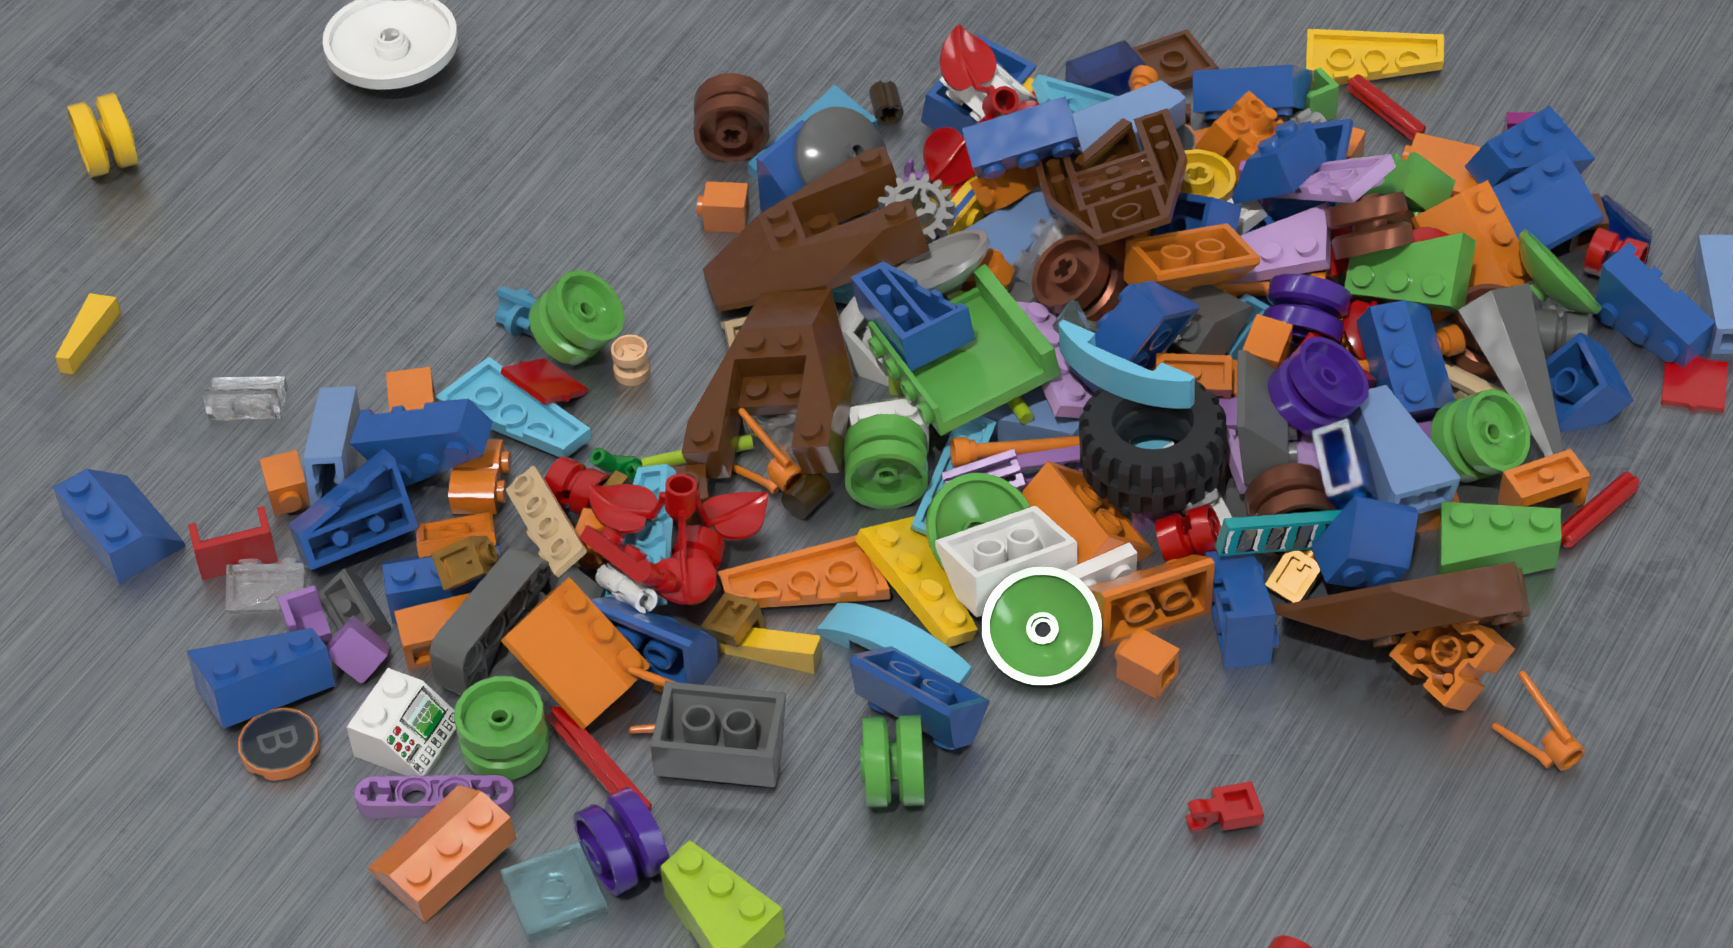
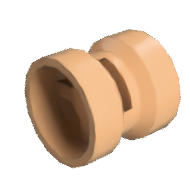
[611,335,651,386]

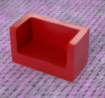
[188,506,278,581]

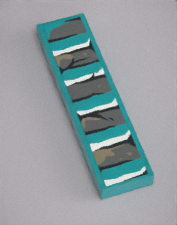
[1215,510,1342,556]

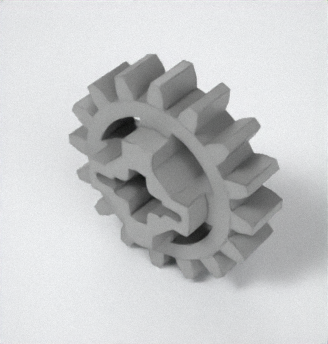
[877,173,956,243]

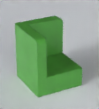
[1292,67,1339,121]

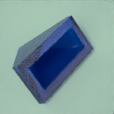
[1601,195,1653,264]

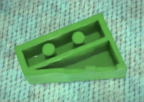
[1352,152,1456,216]
[1344,232,1477,314]
[1437,502,1561,575]

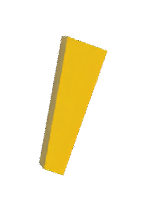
[55,293,121,374]
[720,627,822,675]

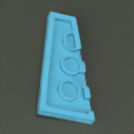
[434,357,591,457]
[600,464,676,606]

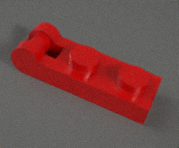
[579,525,677,594]

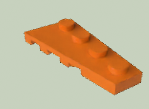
[717,535,890,608]

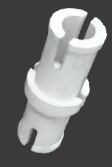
[596,563,657,613]

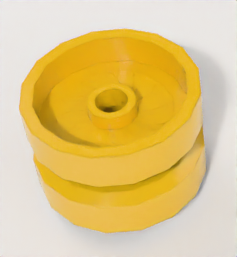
[66,92,139,179]
[1179,149,1236,201]

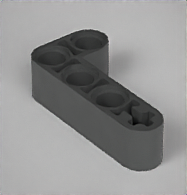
[430,546,550,695]

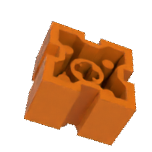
[1195,90,1284,186]
[1389,620,1515,711]

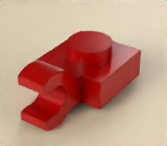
[1185,781,1264,832]

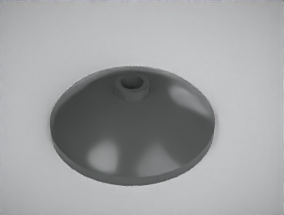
[794,107,887,186]

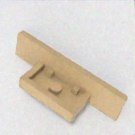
[505,466,587,578]

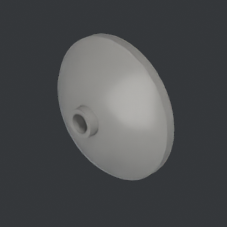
[895,229,990,296]

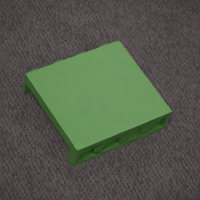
[868,264,1061,436]

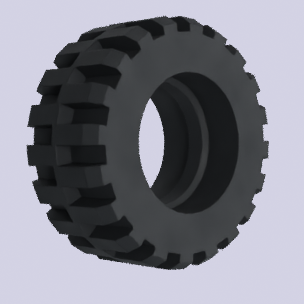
[1079,380,1227,515]

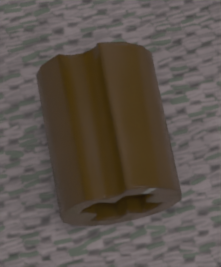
[869,80,903,125]
[781,474,831,519]

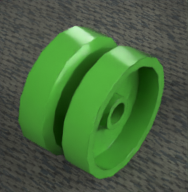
[529,270,625,365]
[1431,389,1530,483]
[844,414,928,509]
[454,676,549,781]
[860,714,925,808]

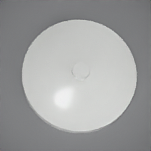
[323,0,458,90]

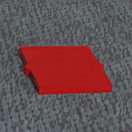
[1661,355,1728,413]
[500,358,588,405]

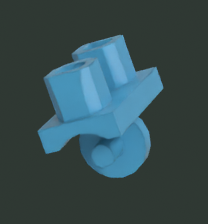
[495,286,537,338]

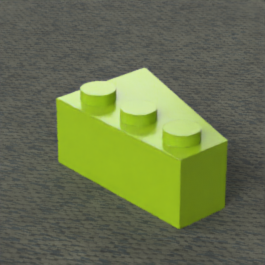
[660,840,785,948]

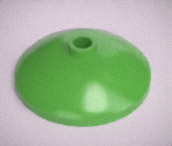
[1519,228,1603,314]
[926,473,1031,570]
[982,567,1102,686]

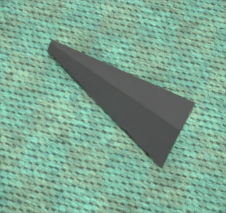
[1458,283,1564,457]

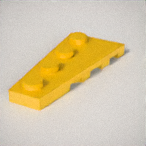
[1306,29,1444,90]
[855,516,978,647]

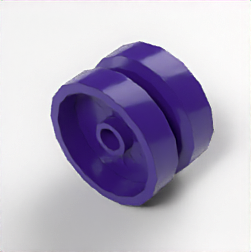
[1263,274,1352,348]
[1268,336,1369,437]
[573,787,669,896]

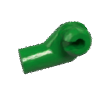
[590,447,643,483]

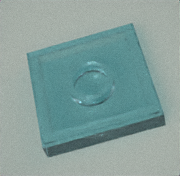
[500,842,609,943]

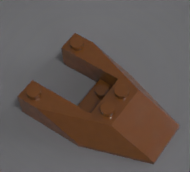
[1035,108,1188,246]
[703,146,929,312]
[682,289,854,479]
[1274,562,1531,648]

